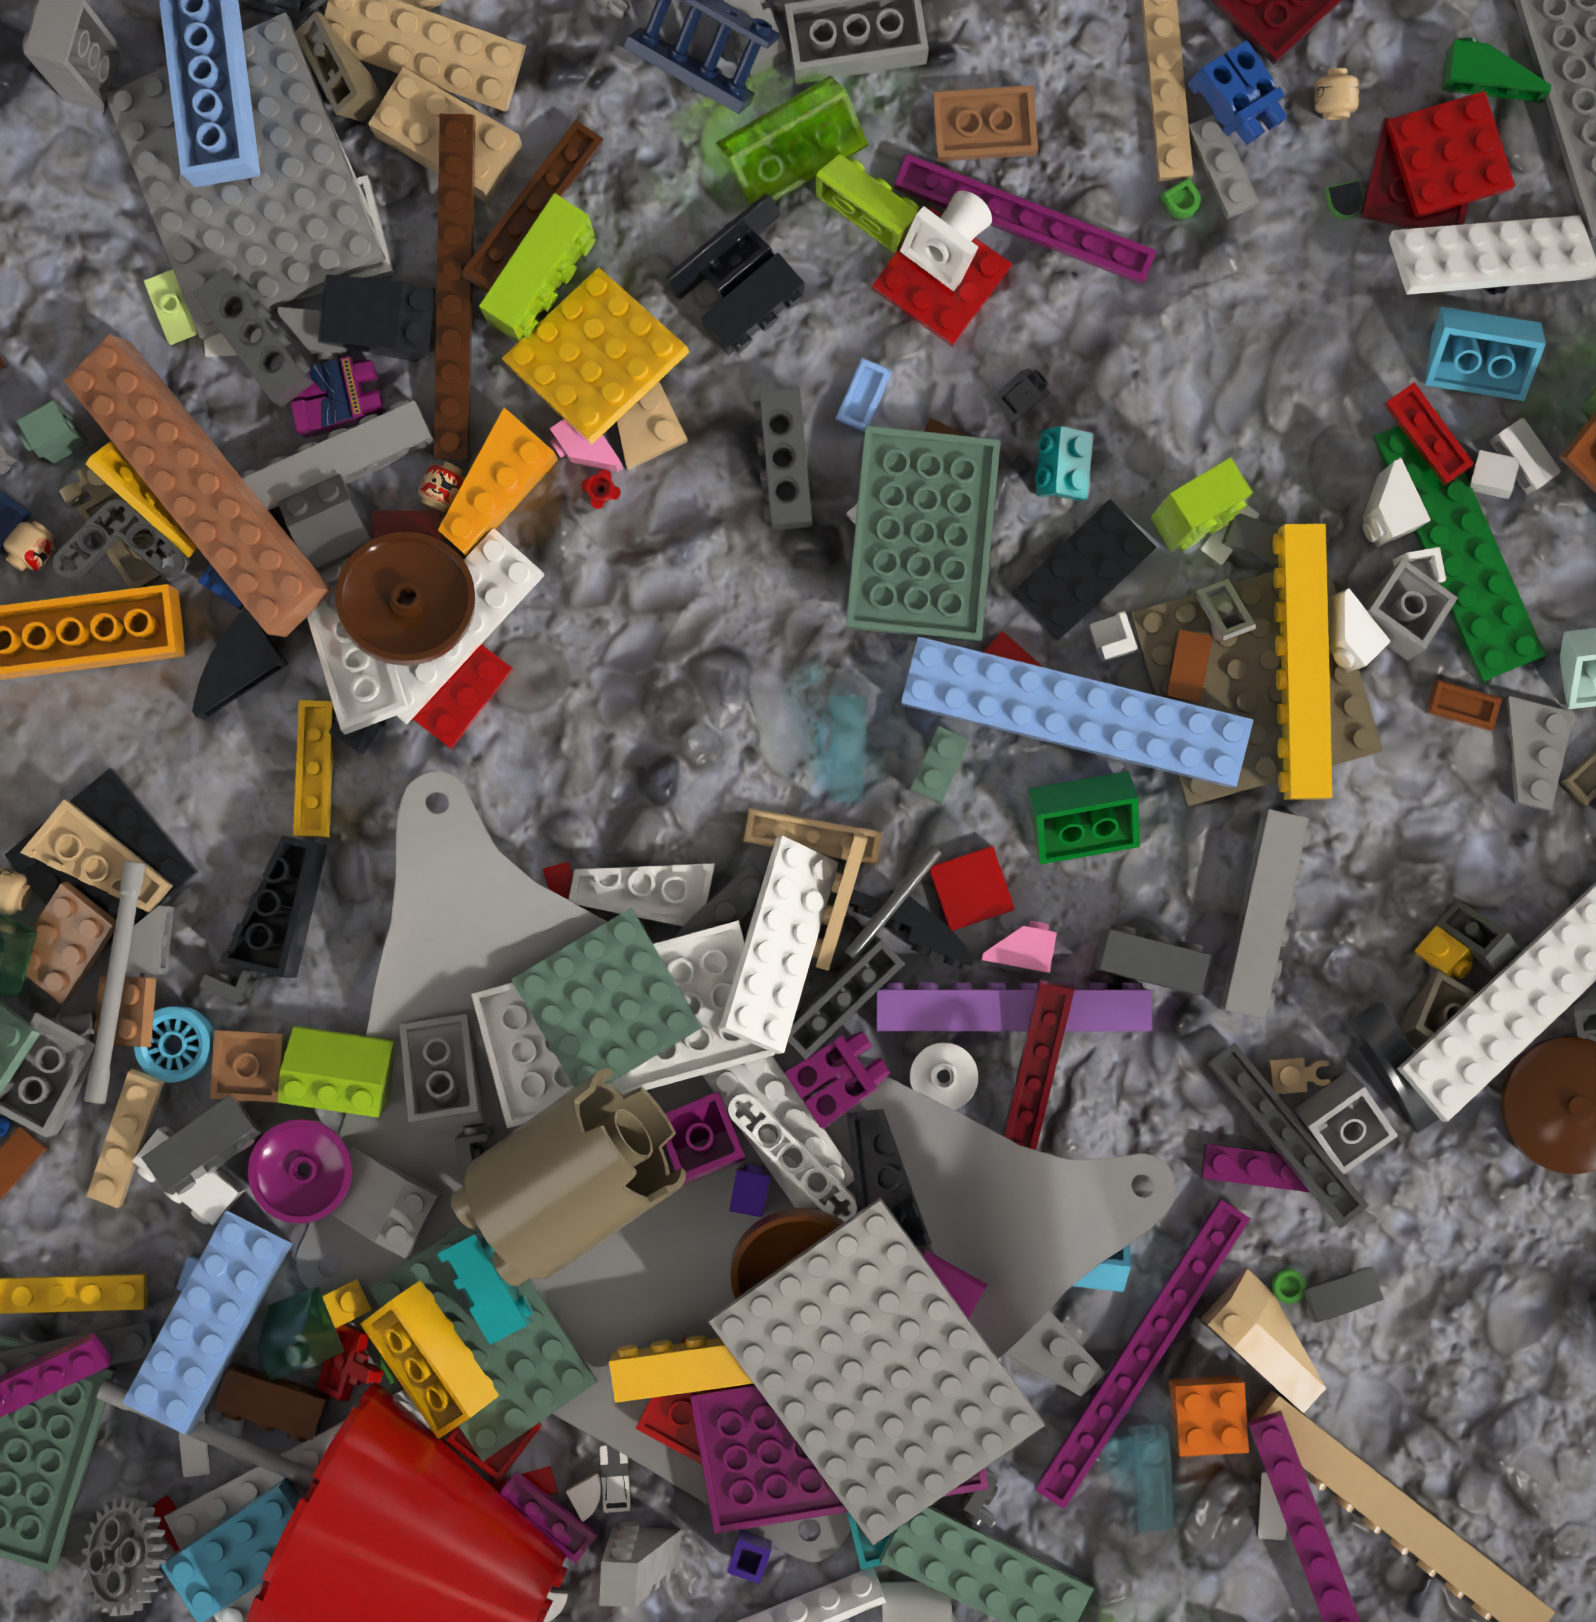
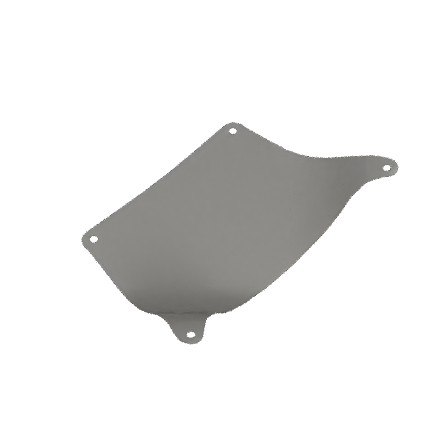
[296,771,1176,1562]

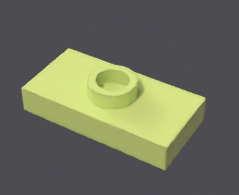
[144,269,198,345]

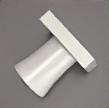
[900,191,992,291]

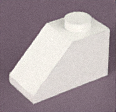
[1328,589,1391,673]

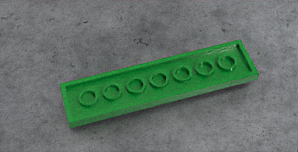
[1373,409,1546,683]

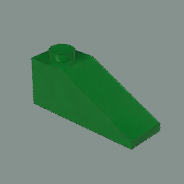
[1441,37,1551,103]

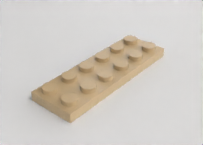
[324,0,526,111]

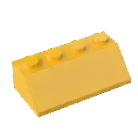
[360,1280,499,1439]

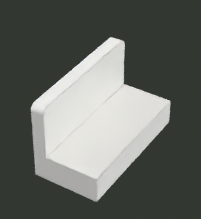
[1489,418,1561,495]

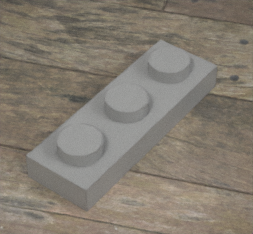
[1189,114,1259,220]

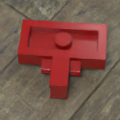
[316,1323,384,1401]

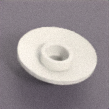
[910,1042,978,1110]

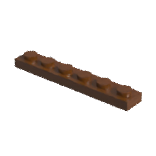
[462,120,603,293]

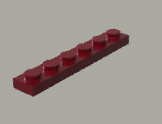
[1002,980,1075,1150]

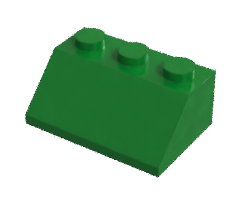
[1028,771,1140,865]

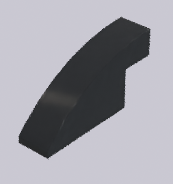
[192,608,289,720]
[1348,1002,1439,1133]

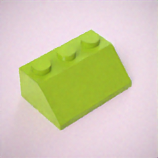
[816,154,919,254]
[277,1026,395,1118]

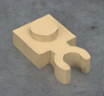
[1268,1057,1331,1094]

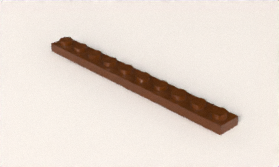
[434,113,476,460]

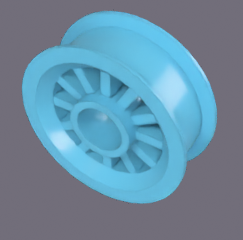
[134,1006,214,1083]

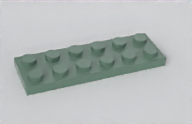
[879,1506,1094,1622]

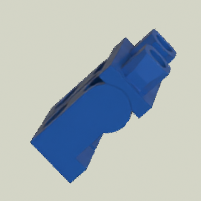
[1187,40,1288,145]

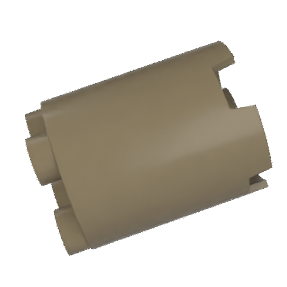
[451,1068,686,1286]

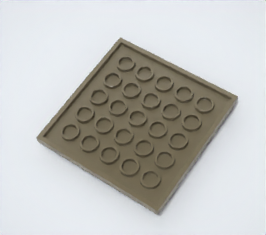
[1130,564,1383,807]

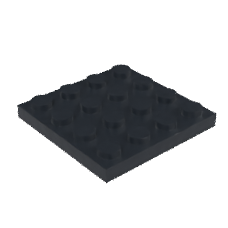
[5,768,198,955]

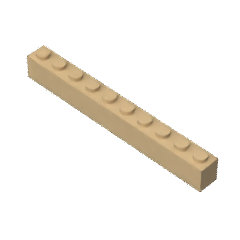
[1248,1390,1556,1622]

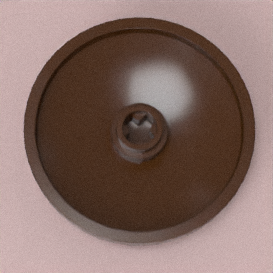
[336,532,475,666]
[1501,1036,1596,1174]
[730,1208,844,1299]

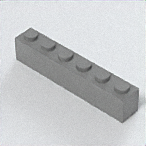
[239,400,434,517]
[1219,809,1311,1019]

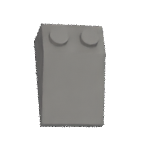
[0,1013,96,1137]
[399,1014,484,1134]
[330,1145,443,1258]

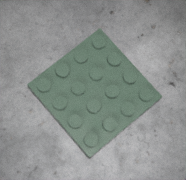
[511,908,703,1087]

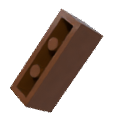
[213,1362,331,1442]

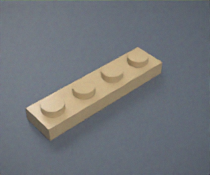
[812,833,868,971]
[86,1069,164,1208]

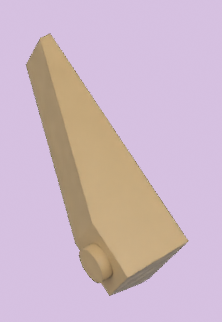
[1201,1268,1326,1413]

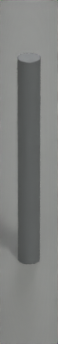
[845,845,942,960]

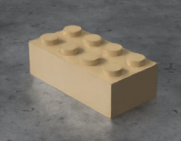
[368,67,523,204]

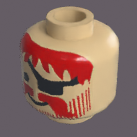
[418,461,465,514]
[3,520,56,572]

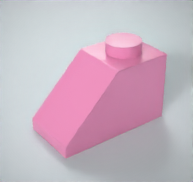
[550,419,623,472]
[979,921,1057,973]

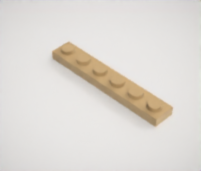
[1141,0,1193,182]

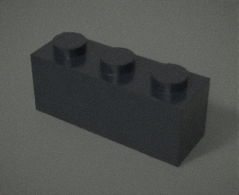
[701,252,804,356]

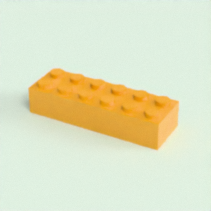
[0,584,186,680]

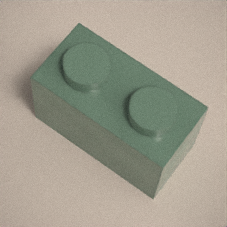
[17,400,89,464]
[909,726,970,804]

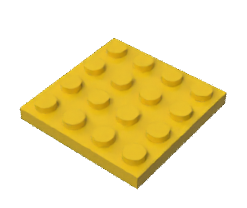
[502,267,689,445]

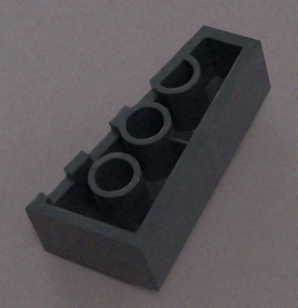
[219,836,328,978]

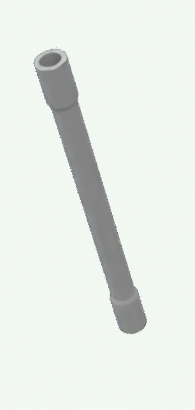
[84,861,146,1104]
[97,1379,316,1489]

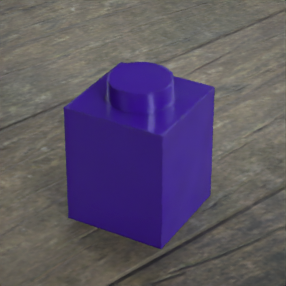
[729,1163,771,1218]
[727,1530,772,1584]

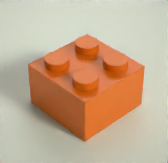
[1169,1375,1249,1457]

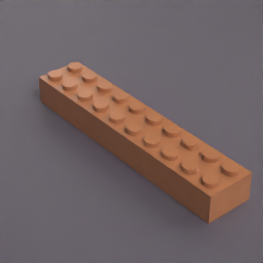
[64,334,333,637]

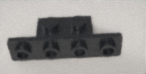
[665,193,780,299]

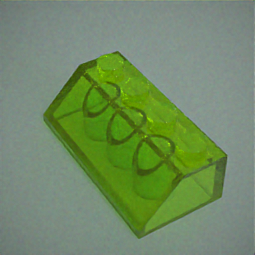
[716,75,869,206]

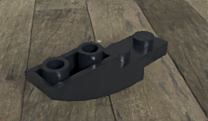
[849,890,974,969]

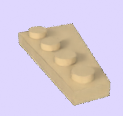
[617,382,688,470]
[20,799,173,912]

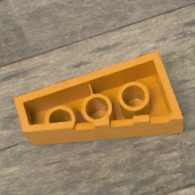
[438,407,558,557]

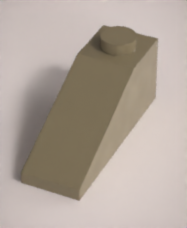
[295,11,383,122]

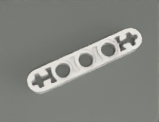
[728,1092,857,1222]

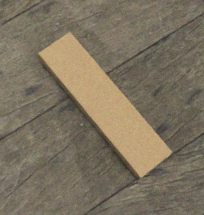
[743,808,883,866]

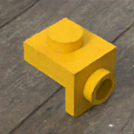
[1414,925,1473,980]
[313,1279,371,1331]

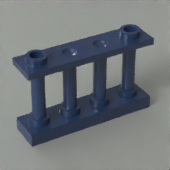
[623,0,781,114]

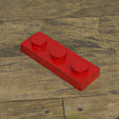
[1384,382,1474,486]

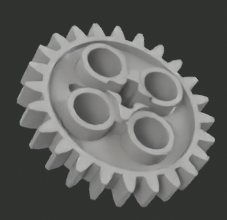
[81,1498,167,1616]

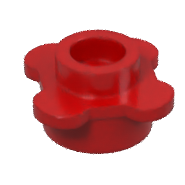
[581,469,621,509]

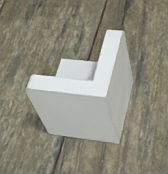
[1470,450,1520,499]
[1393,547,1446,584]
[1089,611,1138,663]

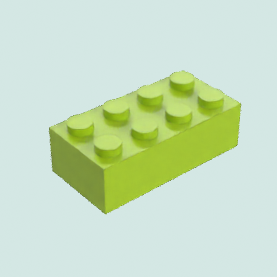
[479,193,595,343]
[1150,457,1253,552]

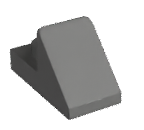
[1196,579,1256,641]

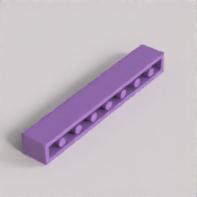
[876,982,1152,1031]

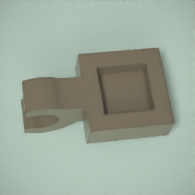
[58,465,111,506]

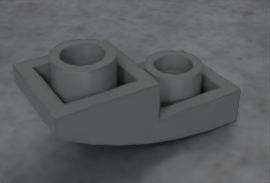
[1222,513,1278,568]
[1303,1266,1384,1323]

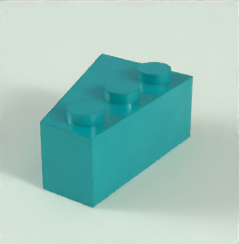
[437,1231,533,1345]

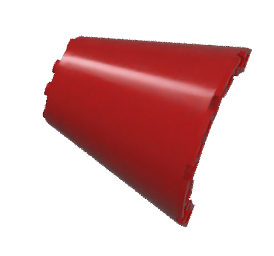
[246,1382,568,1622]

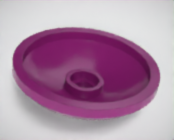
[248,1119,353,1223]

